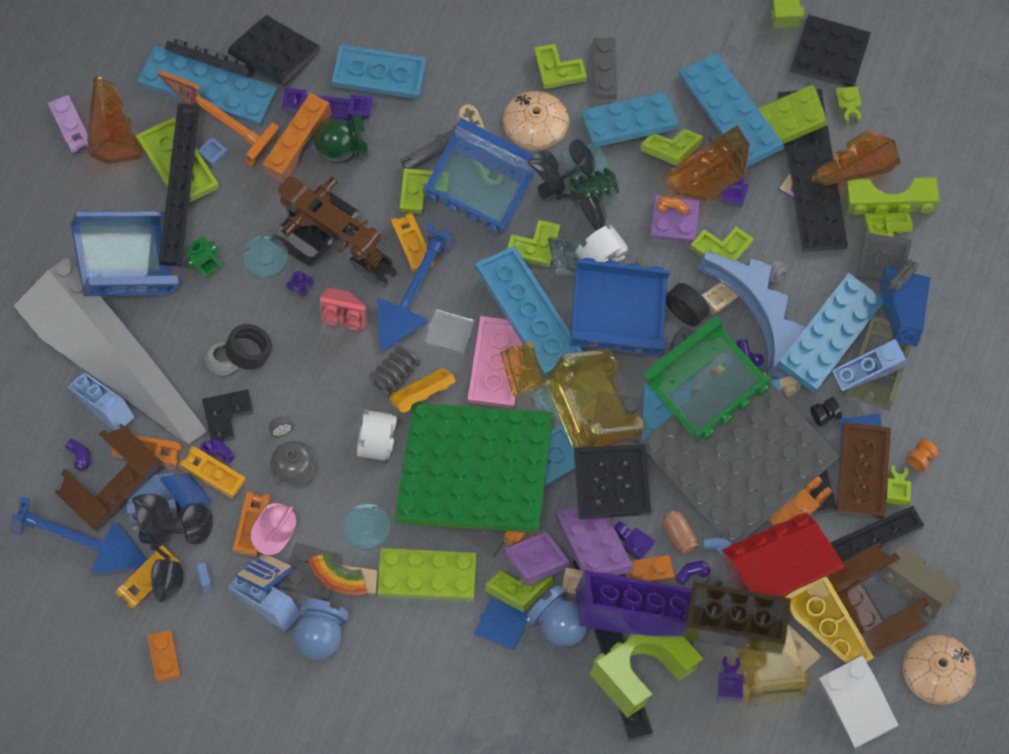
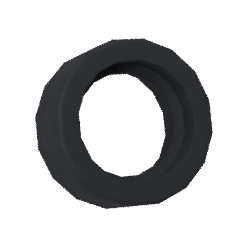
[666,283,710,326]
[225,324,272,370]

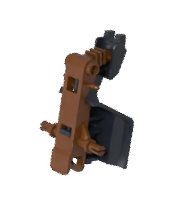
[270,176,397,287]

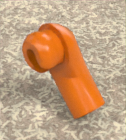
[656,196,691,216]

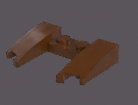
[55,424,163,532]
[827,543,929,657]

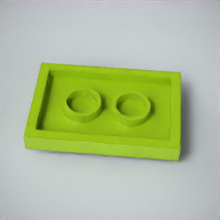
[758,85,829,144]

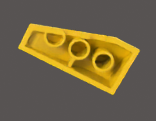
[784,576,874,664]

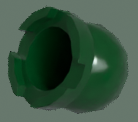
[314,114,368,162]

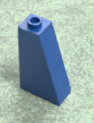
[880,266,930,347]

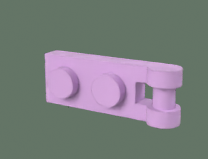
[48,95,93,154]

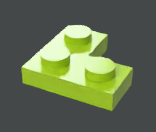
[534,44,587,89]
[641,129,703,166]
[400,168,449,214]
[864,213,913,237]
[507,220,561,268]
[690,226,754,261]
[485,570,553,613]

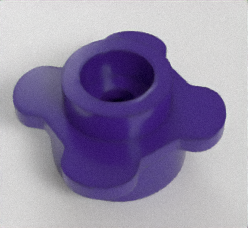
[286,271,313,296]

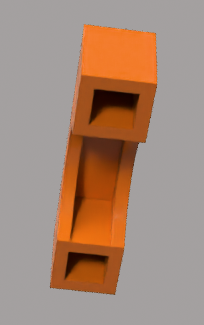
[263,93,332,184]

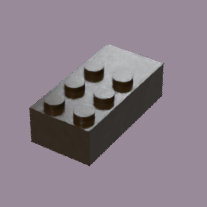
[683,582,791,655]

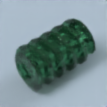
[569,168,619,206]

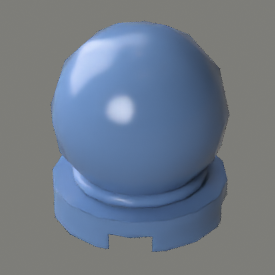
[526,585,589,648]
[294,599,349,661]

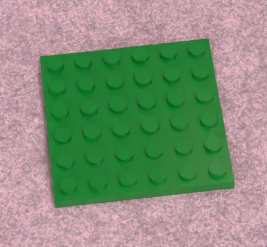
[394,403,553,533]

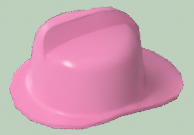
[251,503,297,555]

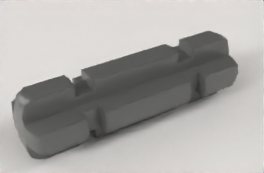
[888,259,918,291]

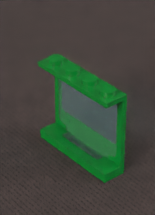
[643,316,771,442]

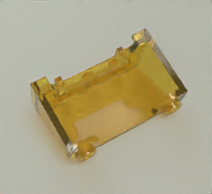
[548,349,645,449]
[735,625,810,708]

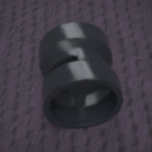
[810,397,842,427]

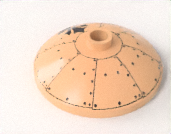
[502,91,569,151]
[902,634,976,705]

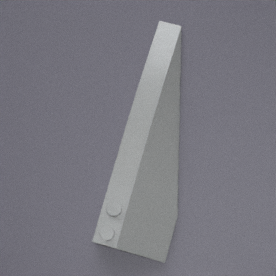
[14,257,208,446]

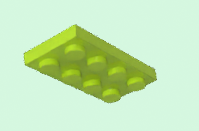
[136,116,219,202]
[377,548,476,601]

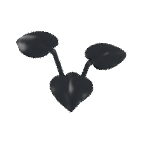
[527,139,606,231]
[132,494,213,602]

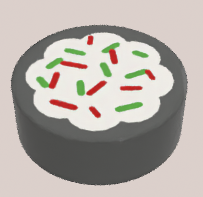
[268,416,293,437]

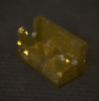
[500,342,545,396]

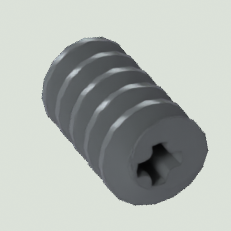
[369,346,420,397]

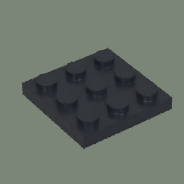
[790,14,871,88]
[228,15,320,85]
[573,444,651,519]

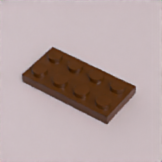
[836,422,891,519]

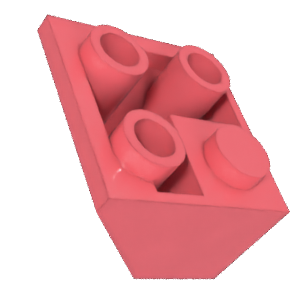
[319,287,367,331]

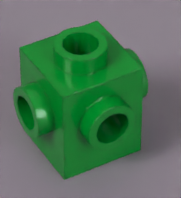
[185,235,223,278]

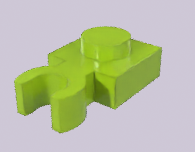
[835,86,862,125]
[886,465,911,506]

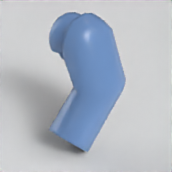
[702,537,731,556]

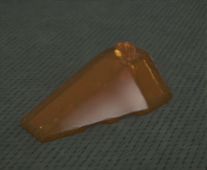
[87,76,142,164]
[811,130,901,185]

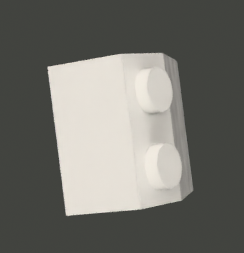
[819,655,899,749]

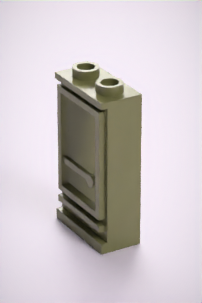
[845,316,912,411]

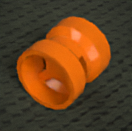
[906,439,939,472]

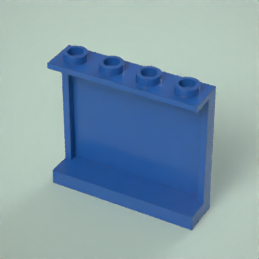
[569,258,670,356]

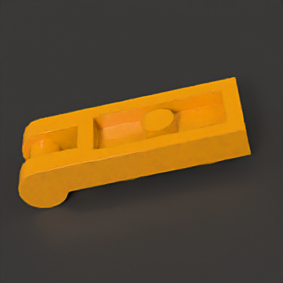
[390,212,434,274]
[389,367,456,413]
[178,446,246,499]
[115,545,180,610]

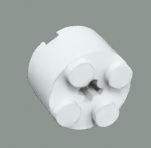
[575,225,628,264]
[356,410,397,461]

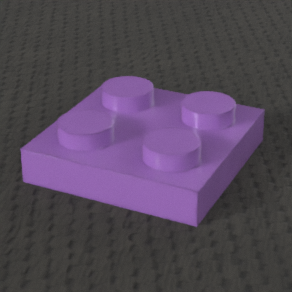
[650,195,700,244]
[504,531,570,586]

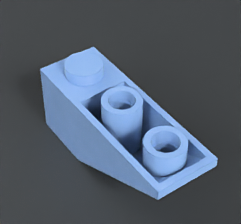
[832,339,909,391]
[68,372,134,431]
[228,578,301,632]

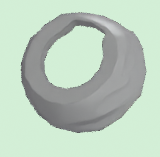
[204,341,239,376]

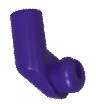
[736,339,764,366]
[65,439,90,471]
[200,440,235,463]
[674,560,711,586]

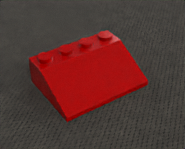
[722,512,845,597]

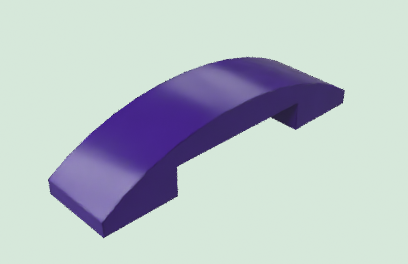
[281,88,373,121]

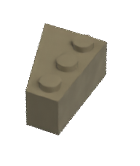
[880,545,961,620]

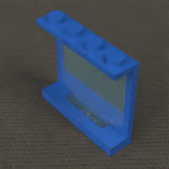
[422,117,536,234]
[70,210,179,296]

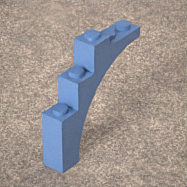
[697,251,805,379]

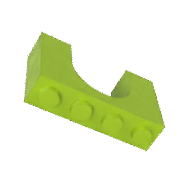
[589,634,703,718]

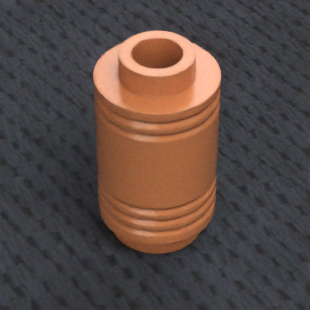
[661,510,699,556]

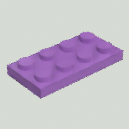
[555,506,633,576]

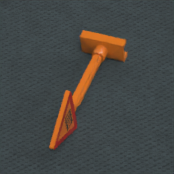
[157,70,280,168]

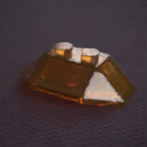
[663,125,750,202]

